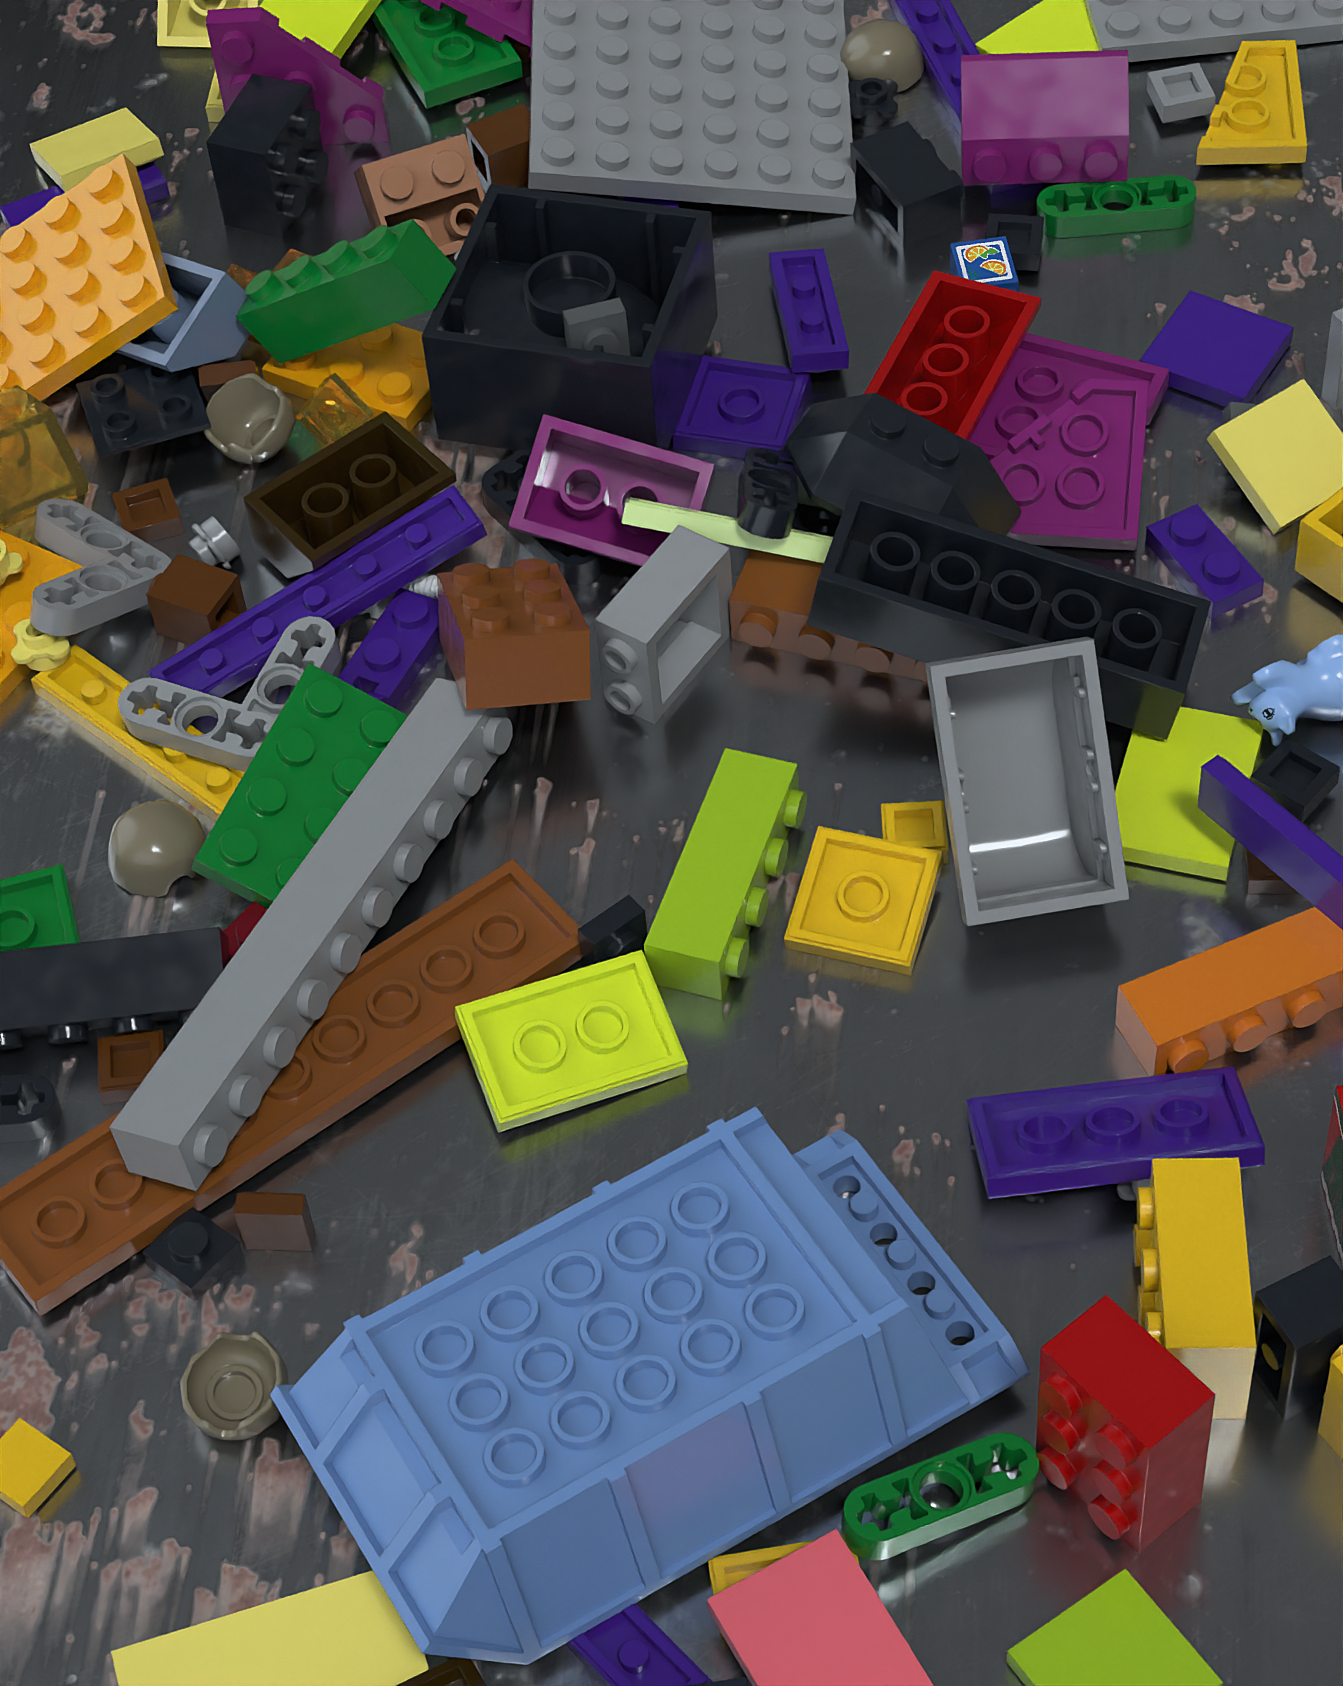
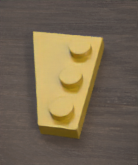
[1196,40,1307,165]

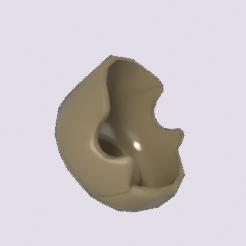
[840,19,924,92]
[204,373,296,465]
[108,800,206,897]
[180,1331,288,1441]

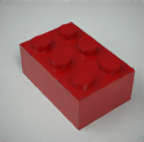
[1036,1294,1216,1554]

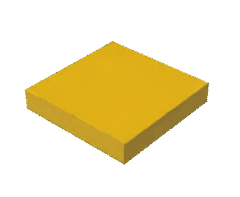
[784,826,944,976]

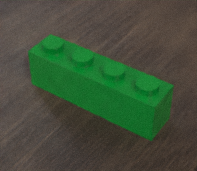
[235,219,456,364]

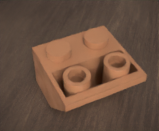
[354,133,485,256]

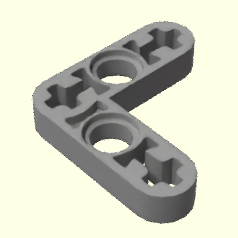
[30,498,171,636]
[118,616,341,772]

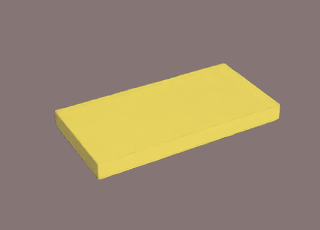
[111,1570,429,1686]

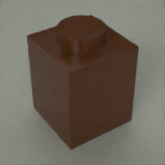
[465,103,530,189]
[146,554,247,646]

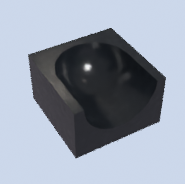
[422,184,718,452]

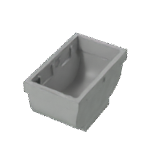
[925,637,1129,926]

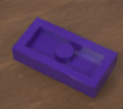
[1145,504,1264,619]

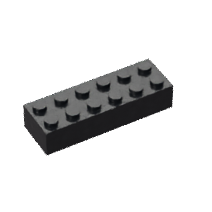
[807,488,1211,740]

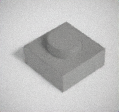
[1147,63,1216,123]

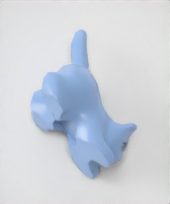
[1230,634,1343,746]

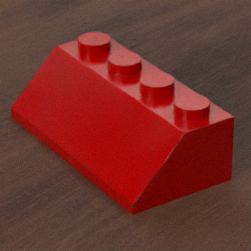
[864,270,1042,441]

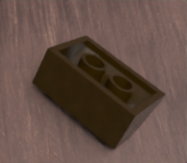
[243,411,457,578]

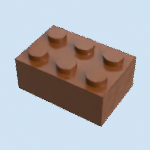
[437,558,591,710]

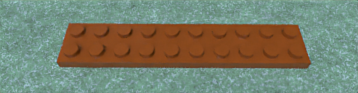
[0,858,581,1317]

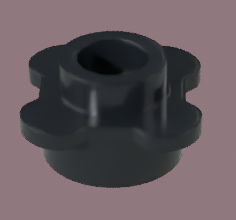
[848,78,898,127]

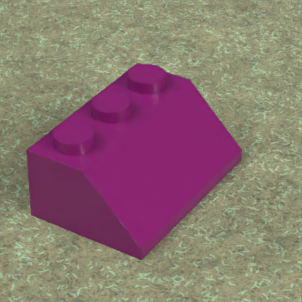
[960,50,1129,186]
[508,414,715,568]

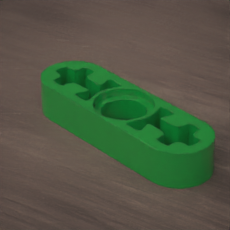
[1037,175,1197,238]
[840,1432,1039,1560]

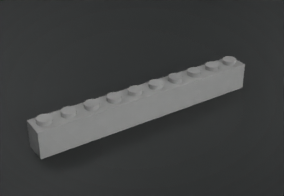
[109,678,513,1191]

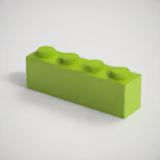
[644,748,807,1000]

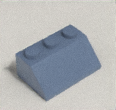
[115,251,251,372]

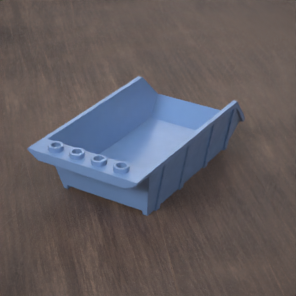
[270,1106,1031,1665]

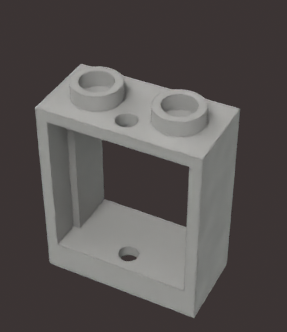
[595,525,733,725]

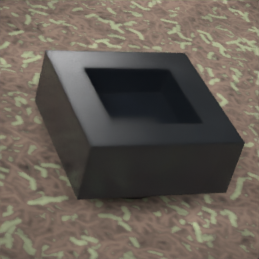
[985,213,1044,271]
[1250,737,1340,823]
[577,895,648,967]
[142,1207,243,1302]

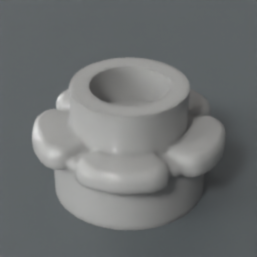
[188,516,242,570]

